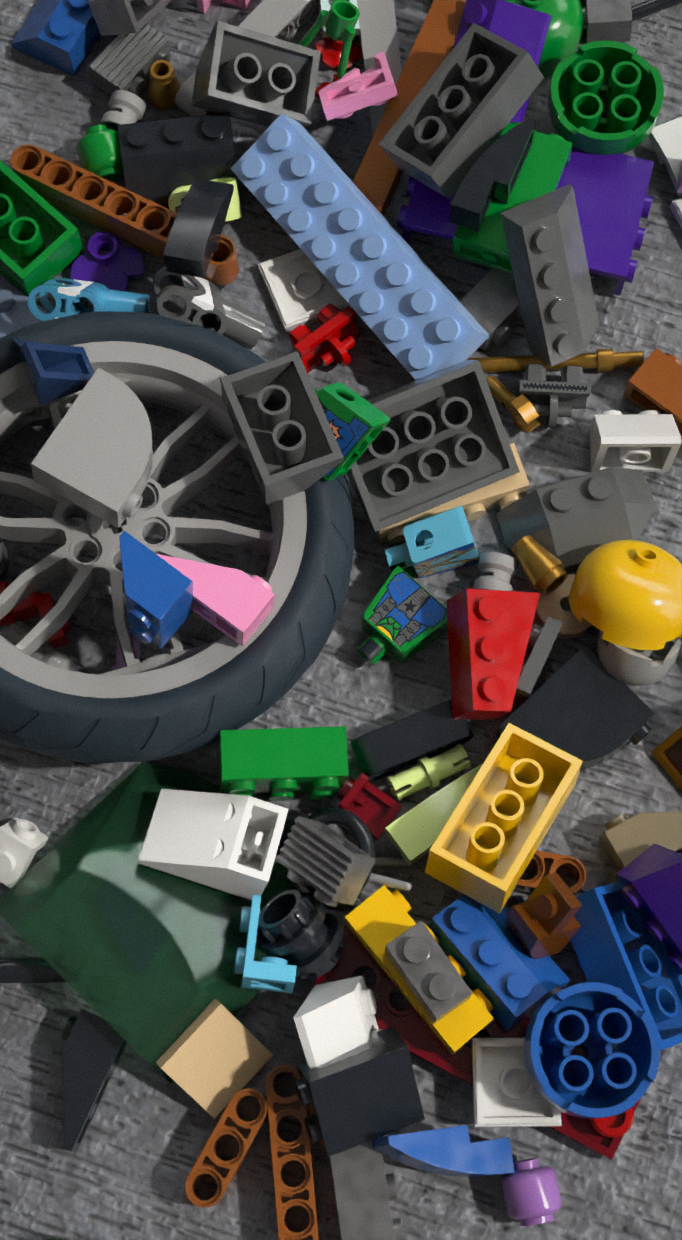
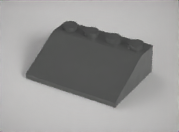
[347,360,520,532]

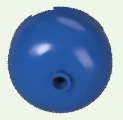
[524,982,660,1119]

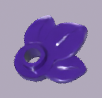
[70,231,145,292]

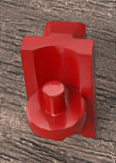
[289,303,360,374]

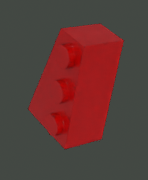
[446,589,540,720]

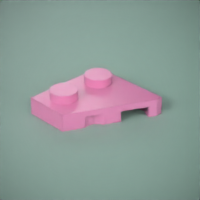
[318,51,399,121]

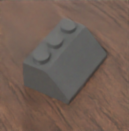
[191,21,321,127]
[220,351,344,505]

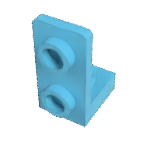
[235,894,297,993]

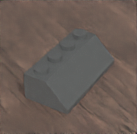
[500,184,599,367]

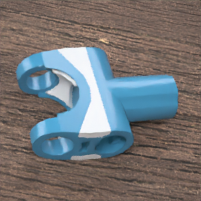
[28,278,150,321]

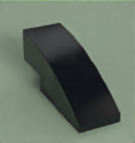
[450,118,536,232]
[163,178,234,278]

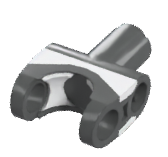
[153,266,265,350]

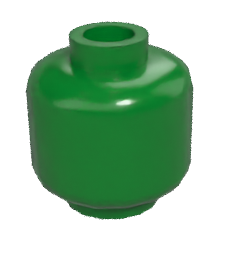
[76,125,124,182]

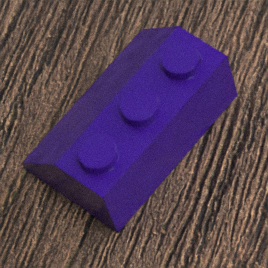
[454,0,552,123]
[616,843,682,974]

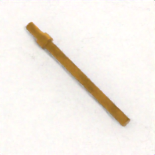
[467,348,644,373]

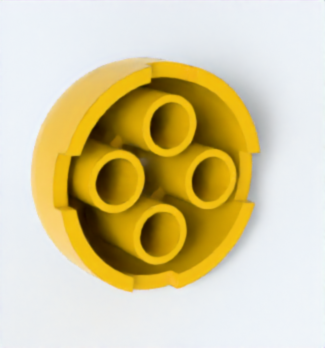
[569,540,682,650]

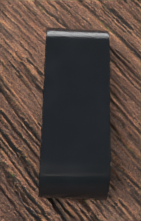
[350,699,474,781]

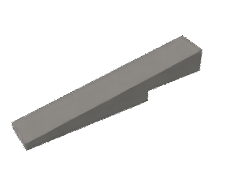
[357,0,402,137]

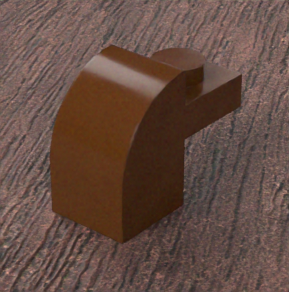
[506,873,582,959]

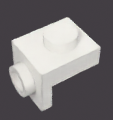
[0,818,48,890]

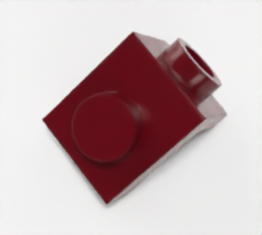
[337,773,402,841]

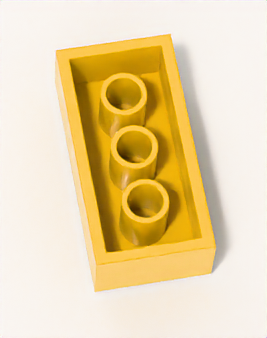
[425,723,583,914]

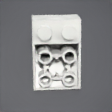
[137,789,288,900]

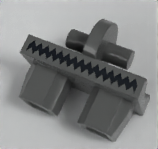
[517,364,590,428]

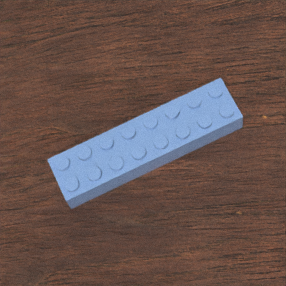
[231,113,490,380]

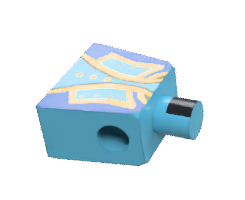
[385,506,479,578]

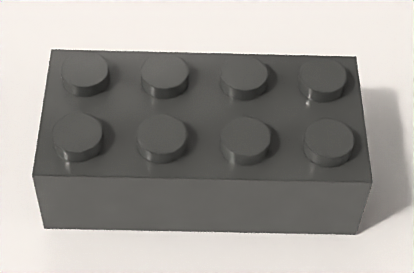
[379,23,544,199]

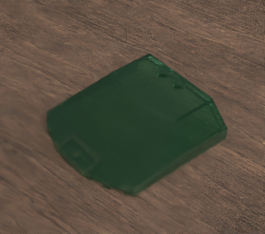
[0,762,296,1084]

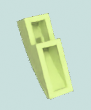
[385,764,483,866]

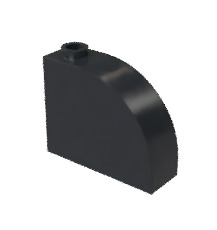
[496,645,655,770]

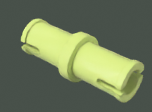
[387,744,471,801]

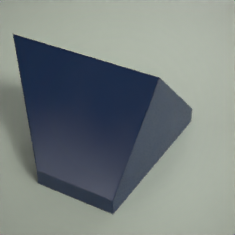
[10,337,95,405]

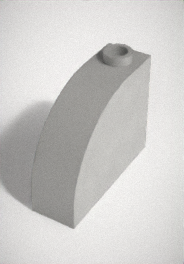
[31,367,153,528]

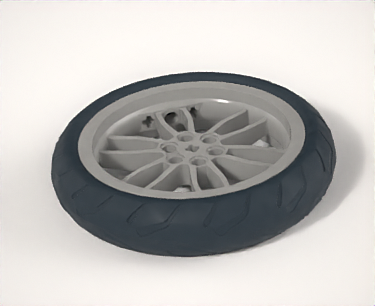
[0,311,354,764]

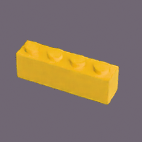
[345,885,494,1055]

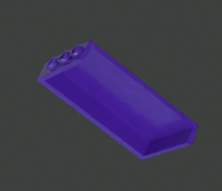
[397,146,654,296]

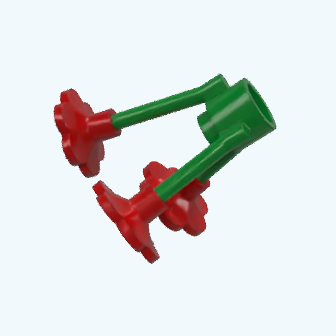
[298,0,361,99]

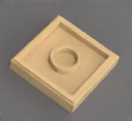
[155,999,273,1119]

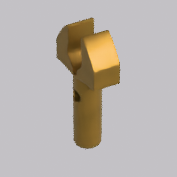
[486,376,540,434]

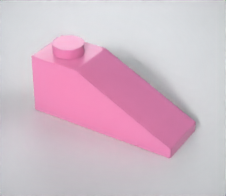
[157,554,275,647]

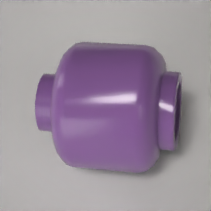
[501,1158,562,1226]

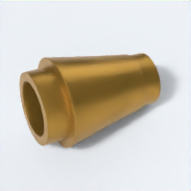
[147,60,182,110]
[512,535,568,595]

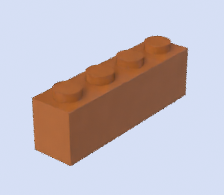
[623,348,682,439]

